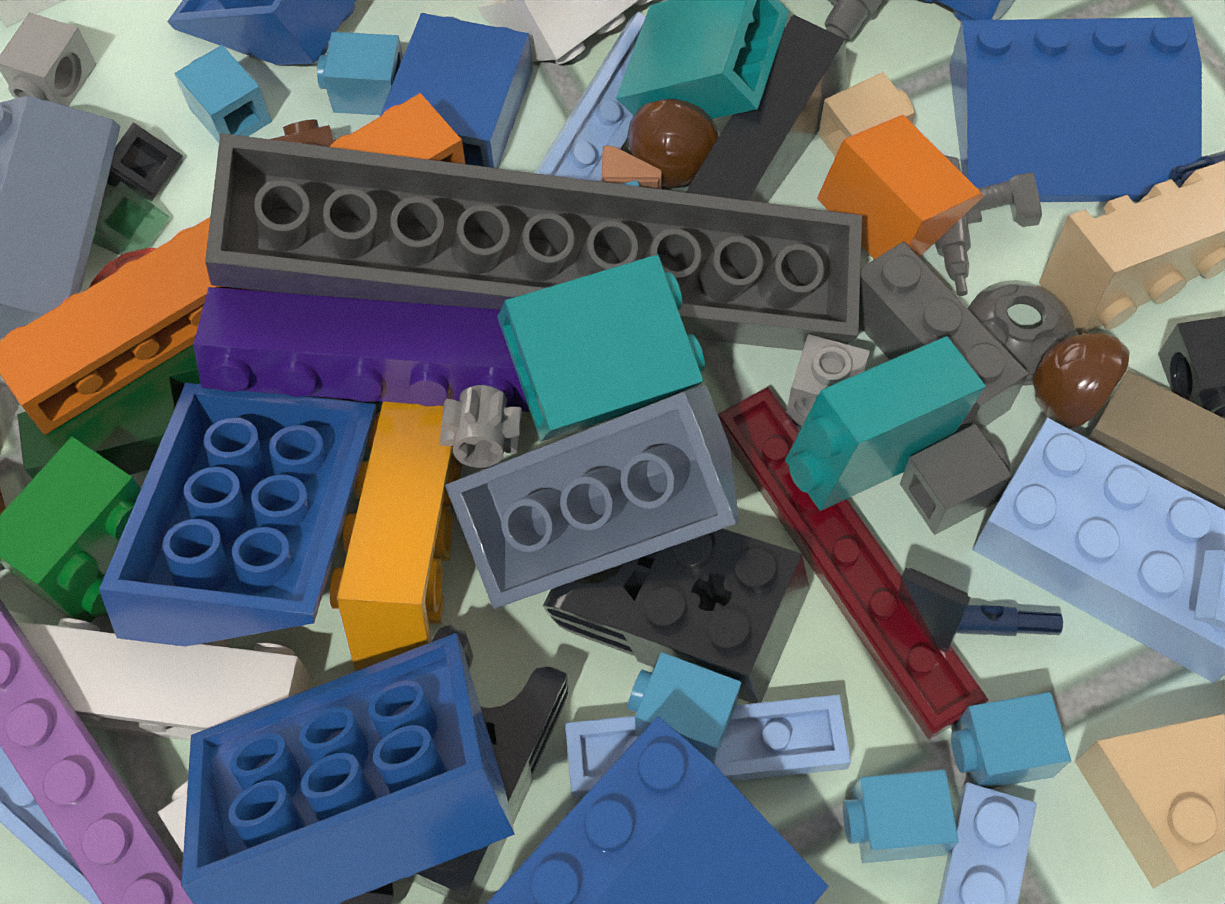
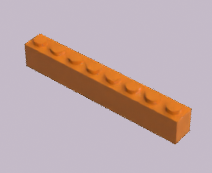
[0,93,466,435]

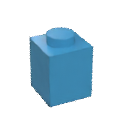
[317,32,403,115]
[174,45,272,143]
[627,652,741,764]
[951,692,1072,789]
[843,770,959,863]

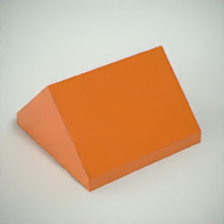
[817,114,984,259]

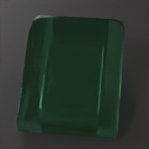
[92,181,170,261]

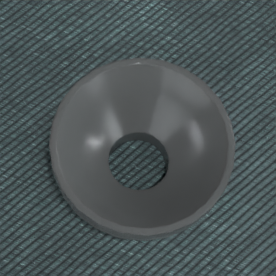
[967,281,1075,386]

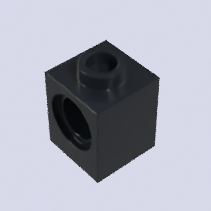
[1158,316,1225,418]

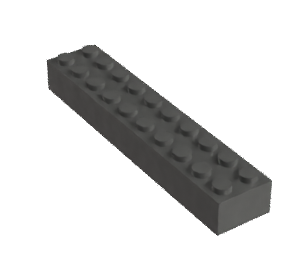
[205,133,862,351]

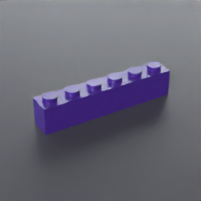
[193,287,530,412]

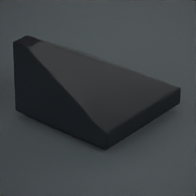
[107,122,183,201]
[898,567,971,653]

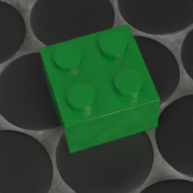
[0,436,141,623]

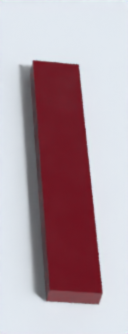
[718,387,989,740]

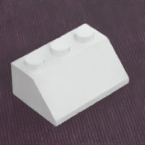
[477,0,652,64]

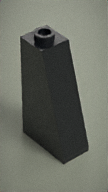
[685,14,848,203]

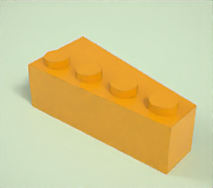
[330,402,463,672]

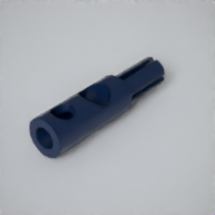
[957,604,1063,636]

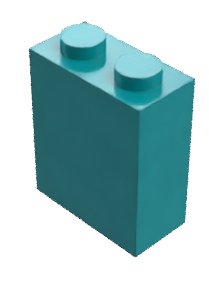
[616,0,789,119]
[497,254,705,442]
[785,336,986,511]

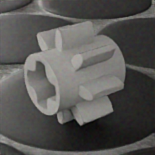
[440,385,522,468]

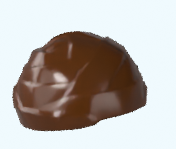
[627,99,719,187]
[1033,333,1130,429]

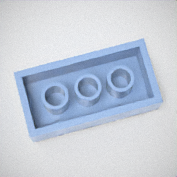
[972,418,1225,683]

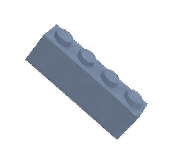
[0,96,121,338]
[445,384,739,609]

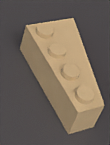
[1039,160,1225,335]
[1075,714,1225,888]

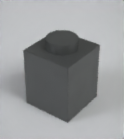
[900,424,1012,535]

